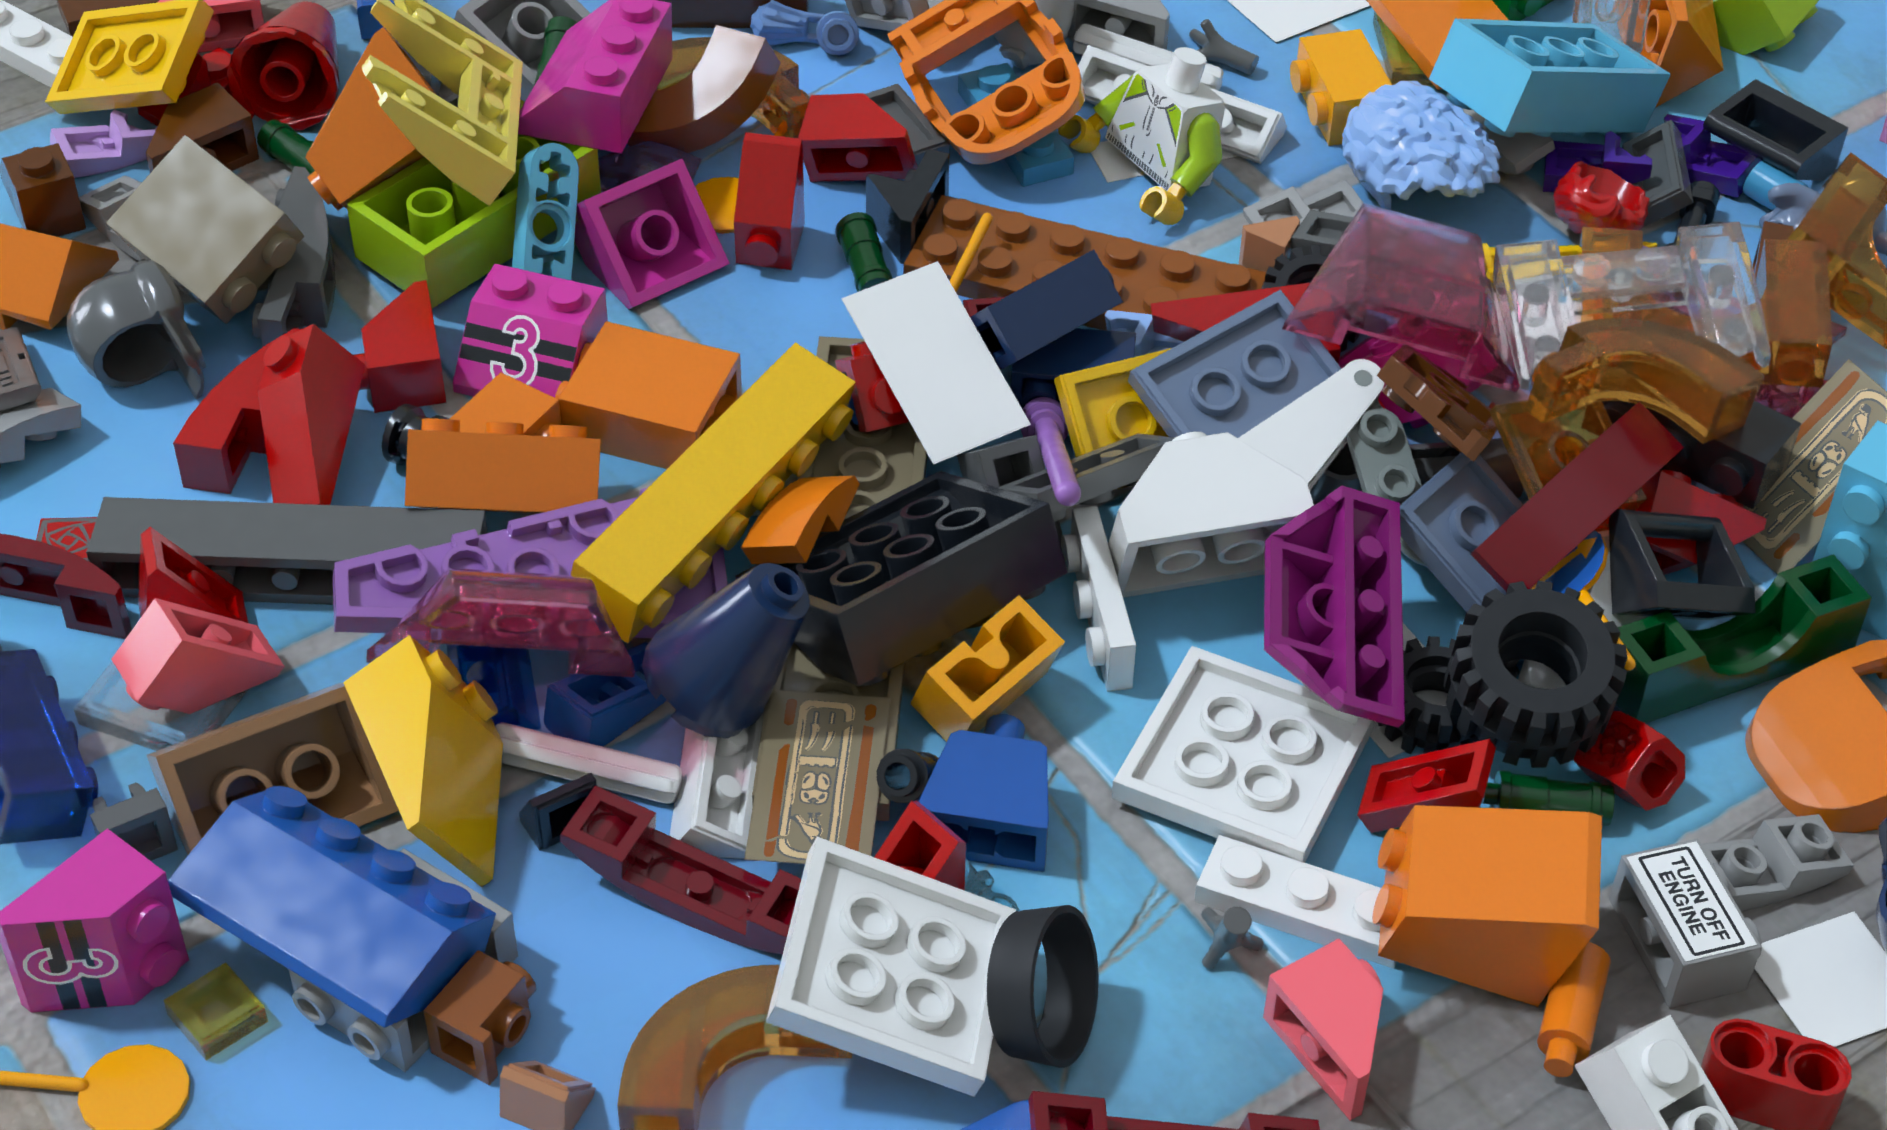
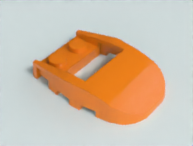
[887,0,1085,165]
[1745,639,1887,833]

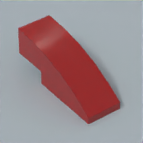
[173,328,301,494]

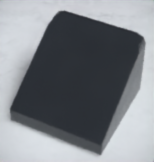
[519,773,597,851]

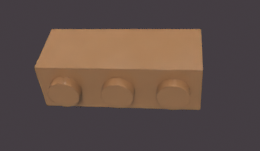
[146,683,399,855]

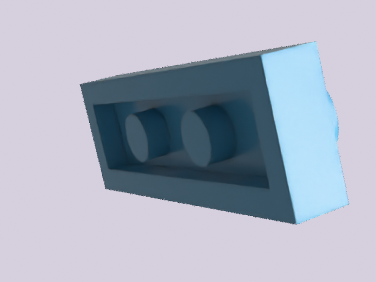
[958,62,1074,187]

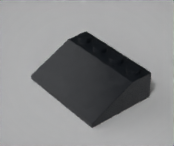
[735,471,1068,686]

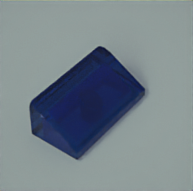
[446,634,541,731]

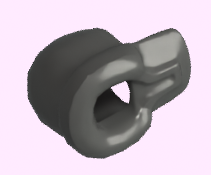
[67,259,206,400]

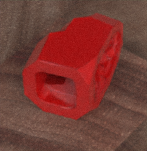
[1574,711,1685,811]

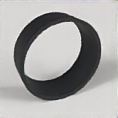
[987,905,1099,1068]

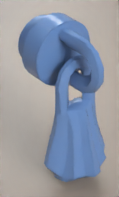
[750,0,859,55]

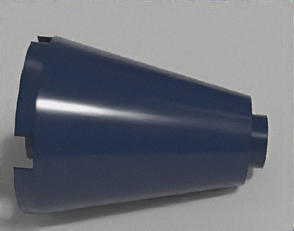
[642,563,810,738]

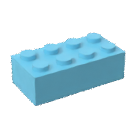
[1429,18,1671,137]

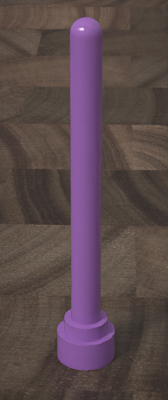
[1021,397,1081,506]

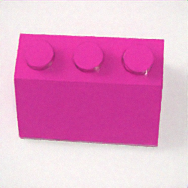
[518,0,672,154]

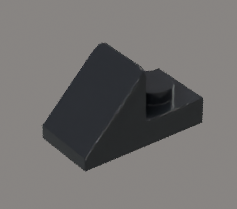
[866,149,949,264]

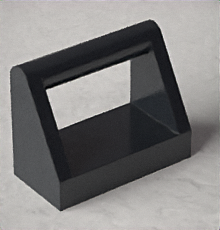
[1703,79,1849,181]
[1608,509,1756,620]

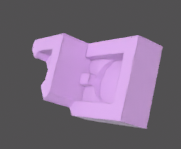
[50,109,158,178]

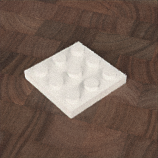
[1112,646,1375,863]
[766,837,1016,1097]

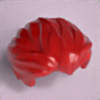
[1553,161,1650,241]

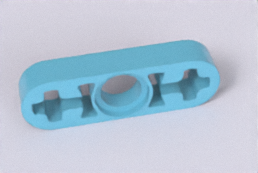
[512,143,579,280]

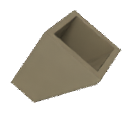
[106,135,304,324]

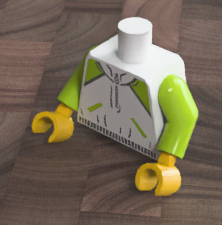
[1058,47,1225,225]

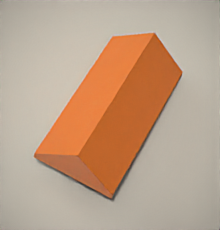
[1618,0,1724,108]
[0,223,119,330]

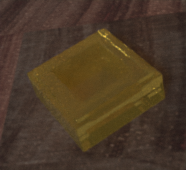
[163,962,268,1060]

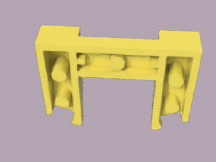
[362,0,523,206]

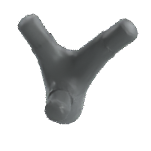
[1189,19,1259,75]
[1201,907,1264,969]

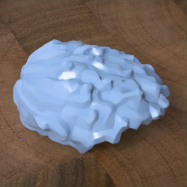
[1342,81,1501,211]

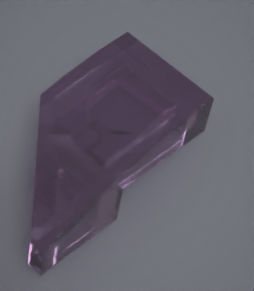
[598,141,702,192]

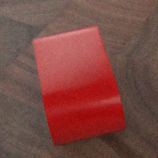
[1701,1018,1852,1130]

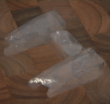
[1493,222,1771,403]

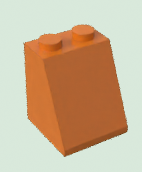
[305,27,437,211]
[1372,805,1602,1007]

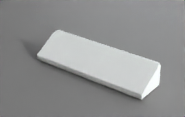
[1078,45,1287,164]
[670,709,765,859]

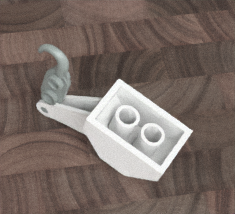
[1108,359,1427,598]

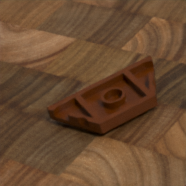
[1377,343,1508,462]

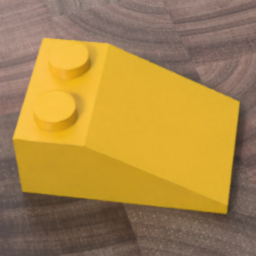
[343,635,503,887]

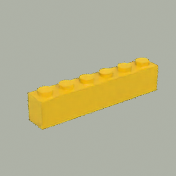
[565,342,856,644]

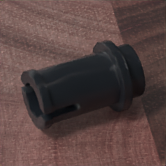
[877,749,939,803]

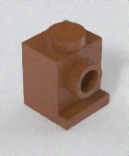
[424,950,536,1086]

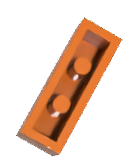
[405,418,601,514]

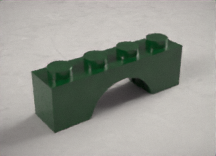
[1616,554,1872,724]

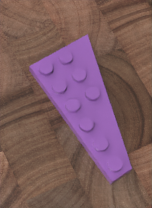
[333,487,728,638]

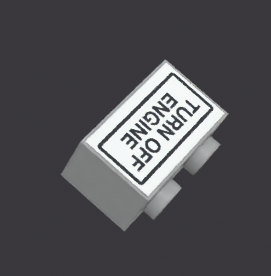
[1609,839,1762,1008]

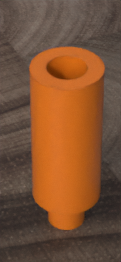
[1537,942,1611,1077]

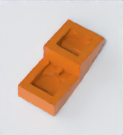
[741,475,860,564]

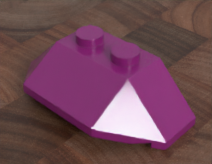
[1264,486,1405,728]

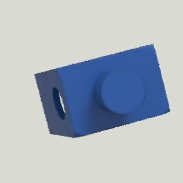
[918,714,1049,872]

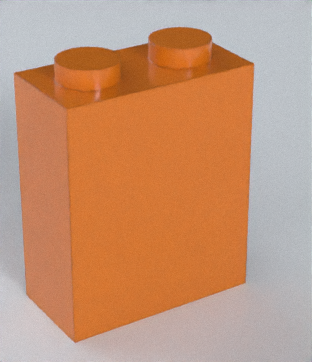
[555,321,742,469]

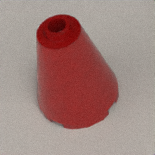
[227,1,339,131]

